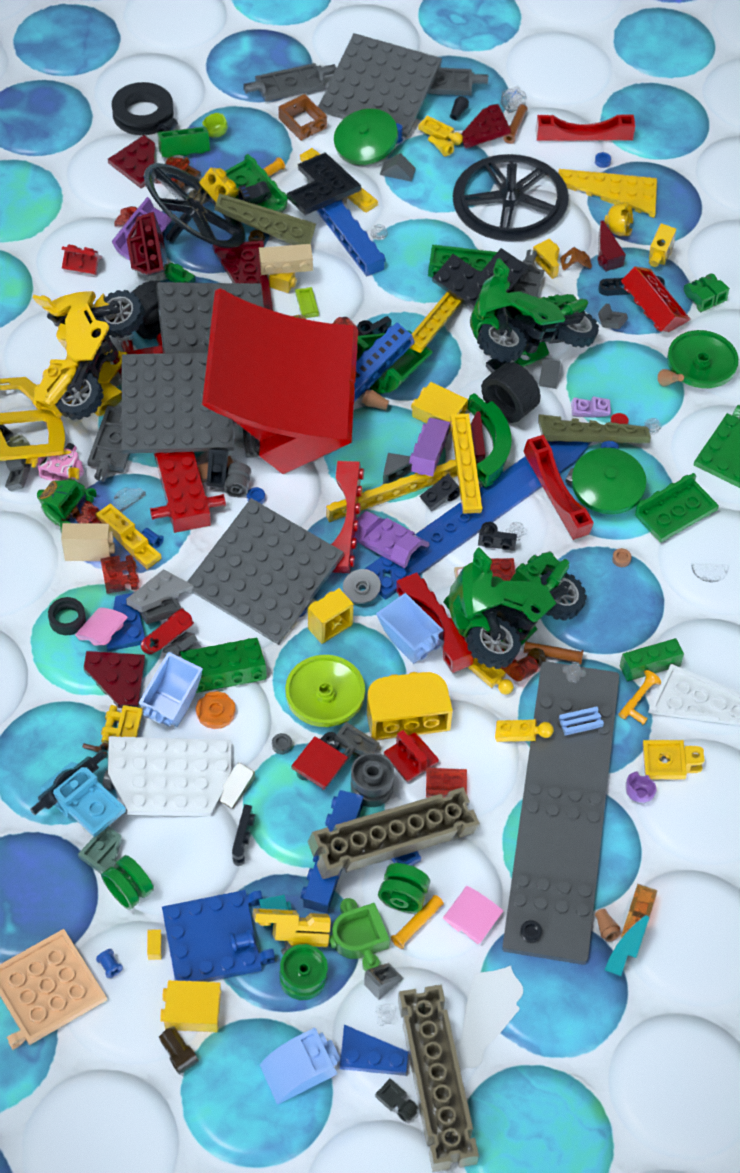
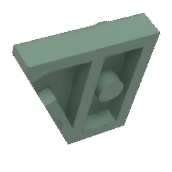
[78,826,122,874]

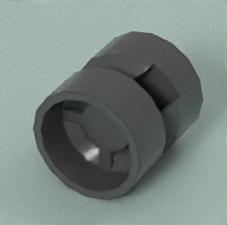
[224,462,251,498]

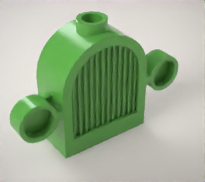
[329,898,390,972]

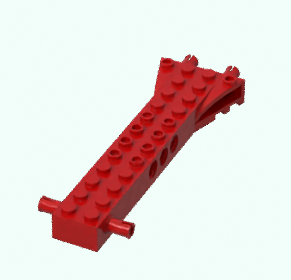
[113,334,226,533]

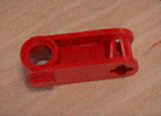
[141,607,194,654]

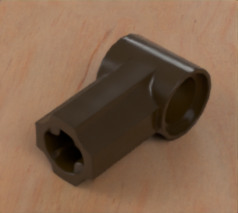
[159,1027,199,1074]

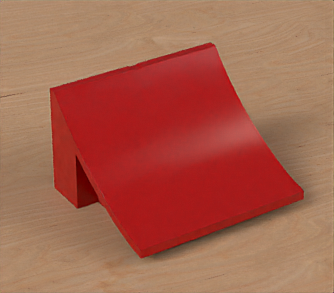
[202,288,358,474]

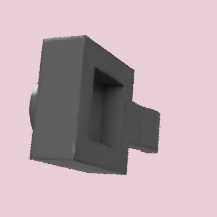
[163,632,198,656]

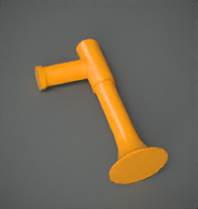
[618,670,661,725]

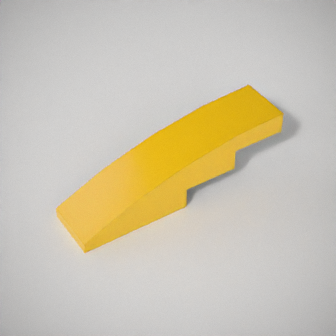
[96,503,162,570]

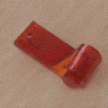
[500,647,538,681]

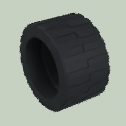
[123,280,161,340]
[481,362,541,423]

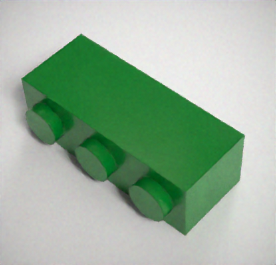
[157,126,210,158]
[619,638,684,682]

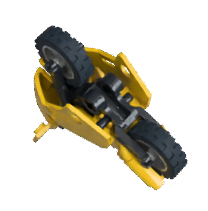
[32,290,145,420]

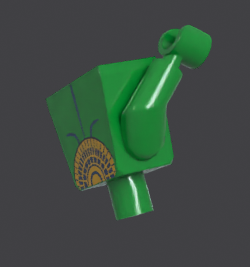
[37,478,97,534]

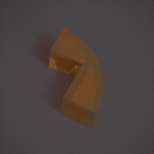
[621,883,658,943]

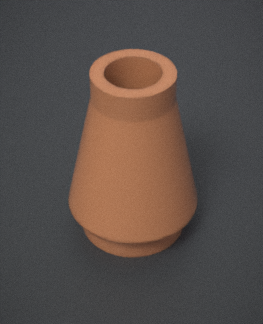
[362,390,389,411]
[595,909,621,942]

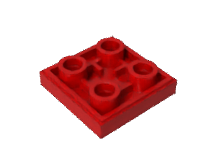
[291,736,348,790]

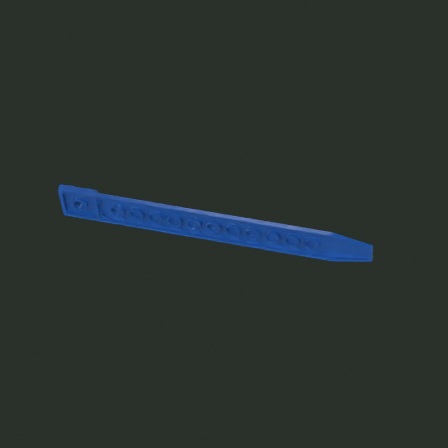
[365,441,592,600]

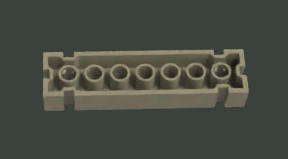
[308,787,480,879]
[398,984,479,1172]

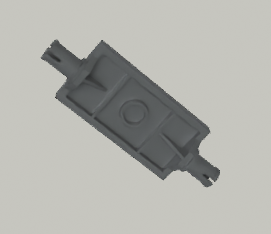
[243,63,336,102]
[428,68,488,96]
[510,249,545,297]
[87,400,130,482]

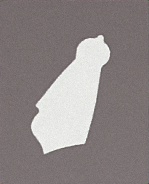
[455,966,523,1071]

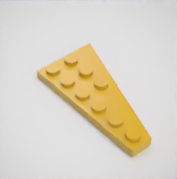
[558,169,657,218]

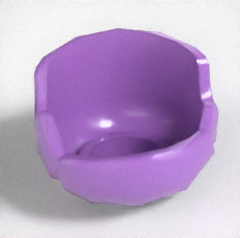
[625,771,657,803]

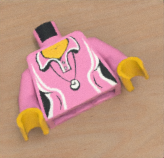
[25,443,84,481]

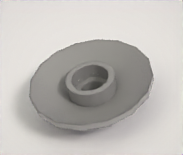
[343,569,381,604]

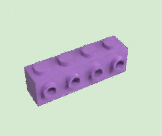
[409,417,450,476]

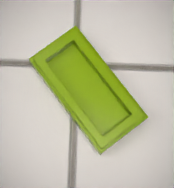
[295,287,319,318]

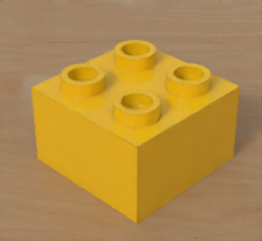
[308,588,353,644]

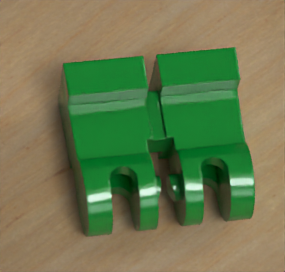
[684,273,730,313]

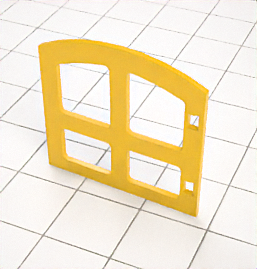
[0,377,65,461]

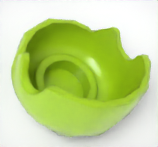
[202,113,228,138]

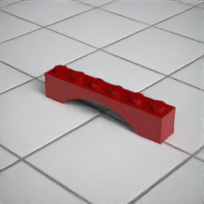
[535,115,635,141]
[523,435,594,540]
[331,461,364,573]
[396,572,473,673]

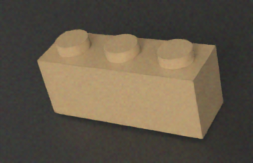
[259,244,313,275]

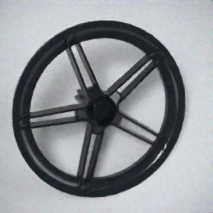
[453,154,569,241]
[144,163,245,249]

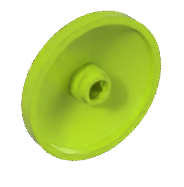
[285,655,365,727]

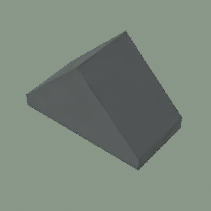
[380,153,416,182]
[539,358,561,389]
[383,453,412,484]
[364,963,403,1000]

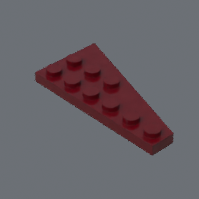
[212,241,273,311]

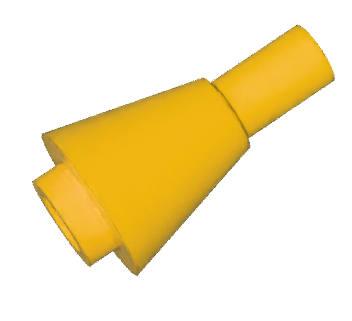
[428,135,454,157]

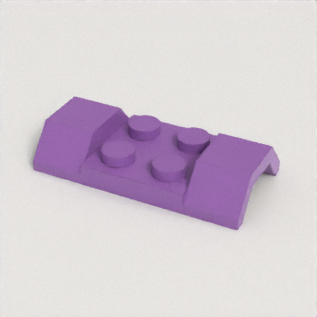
[112,197,176,260]
[355,511,430,568]

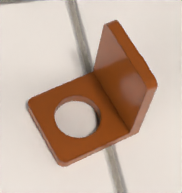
[560,247,592,270]

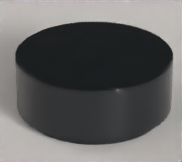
[520,920,542,943]

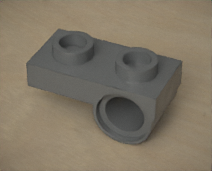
[5,458,32,491]

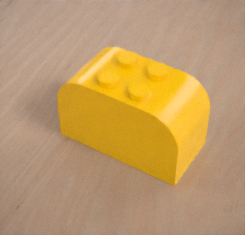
[367,672,453,740]

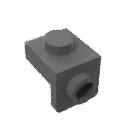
[598,303,628,329]

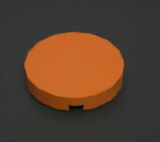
[196,691,236,729]

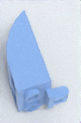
[376,593,444,664]
[139,652,203,727]
[260,1028,341,1105]

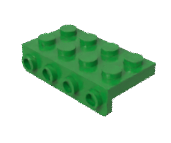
[225,154,288,212]
[428,245,497,277]
[635,473,719,543]
[181,637,267,693]

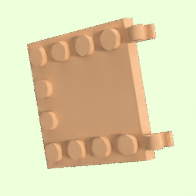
[0,929,107,1050]

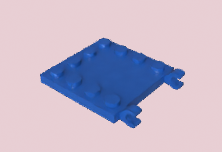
[162,890,275,982]

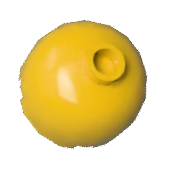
[605,202,633,236]

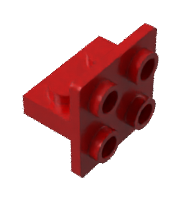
[61,244,103,275]
[384,730,439,782]

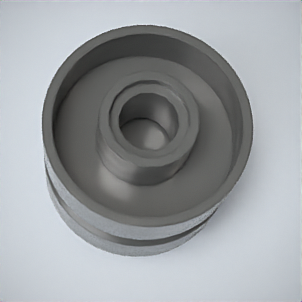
[350,753,394,807]

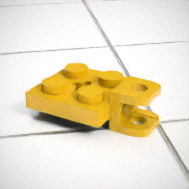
[643,740,705,779]

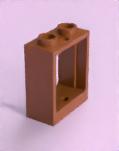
[278,94,327,141]

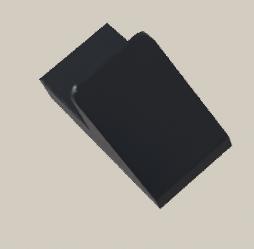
[206,448,229,488]

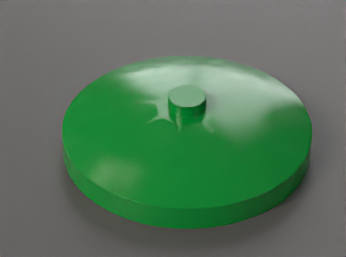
[333,109,398,165]
[667,330,739,389]
[571,448,646,514]

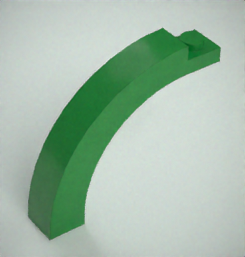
[467,393,512,488]

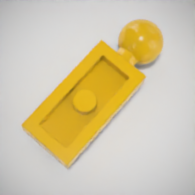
[418,116,463,145]
[468,658,514,695]
[495,719,554,742]

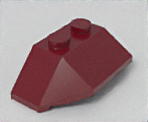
[126,212,168,276]

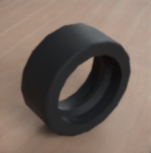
[48,597,86,636]

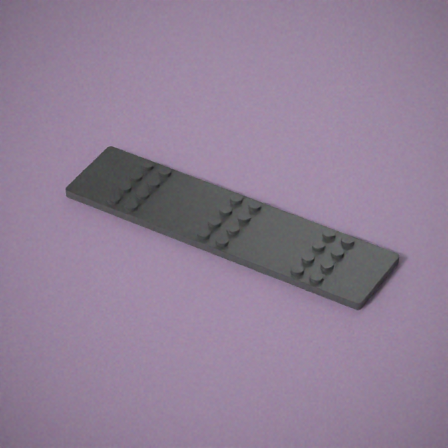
[502,661,619,965]

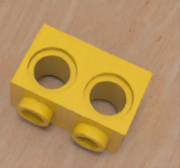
[199,168,238,202]

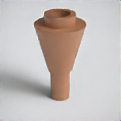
[657,369,684,387]

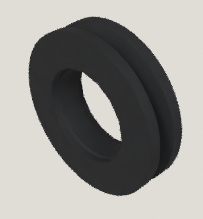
[111,82,174,135]

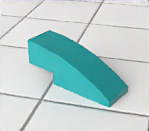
[605,915,650,976]

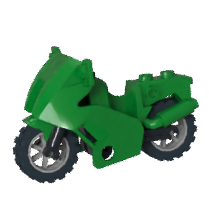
[470,258,599,367]
[443,547,587,669]

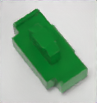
[164,262,196,283]

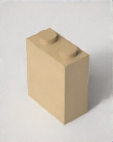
[61,523,115,561]

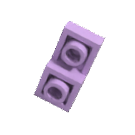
[571,396,611,417]

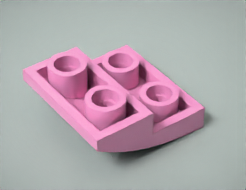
[75,608,128,646]
[443,886,503,944]

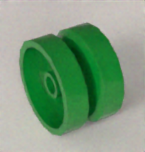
[101,855,154,910]
[378,863,431,913]
[279,944,328,1001]

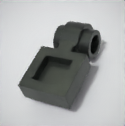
[375,1078,418,1122]

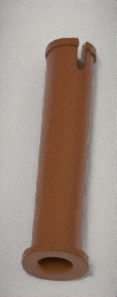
[503,104,528,144]
[523,641,584,665]

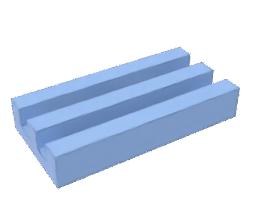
[559,707,604,735]

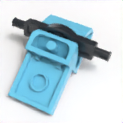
[30,750,126,838]

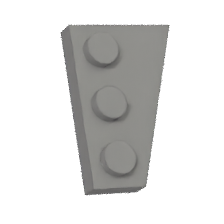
[127,569,194,613]

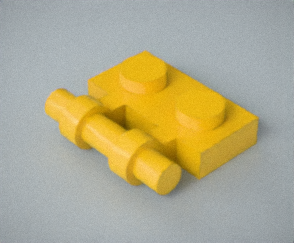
[101,705,143,743]

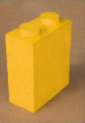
[411,382,468,434]
[160,980,221,1032]

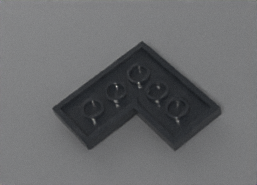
[287,152,362,215]
[432,248,529,309]

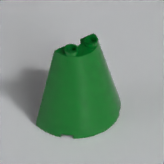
[356,330,433,394]

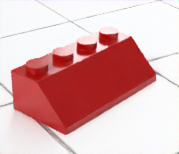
[621,266,691,332]

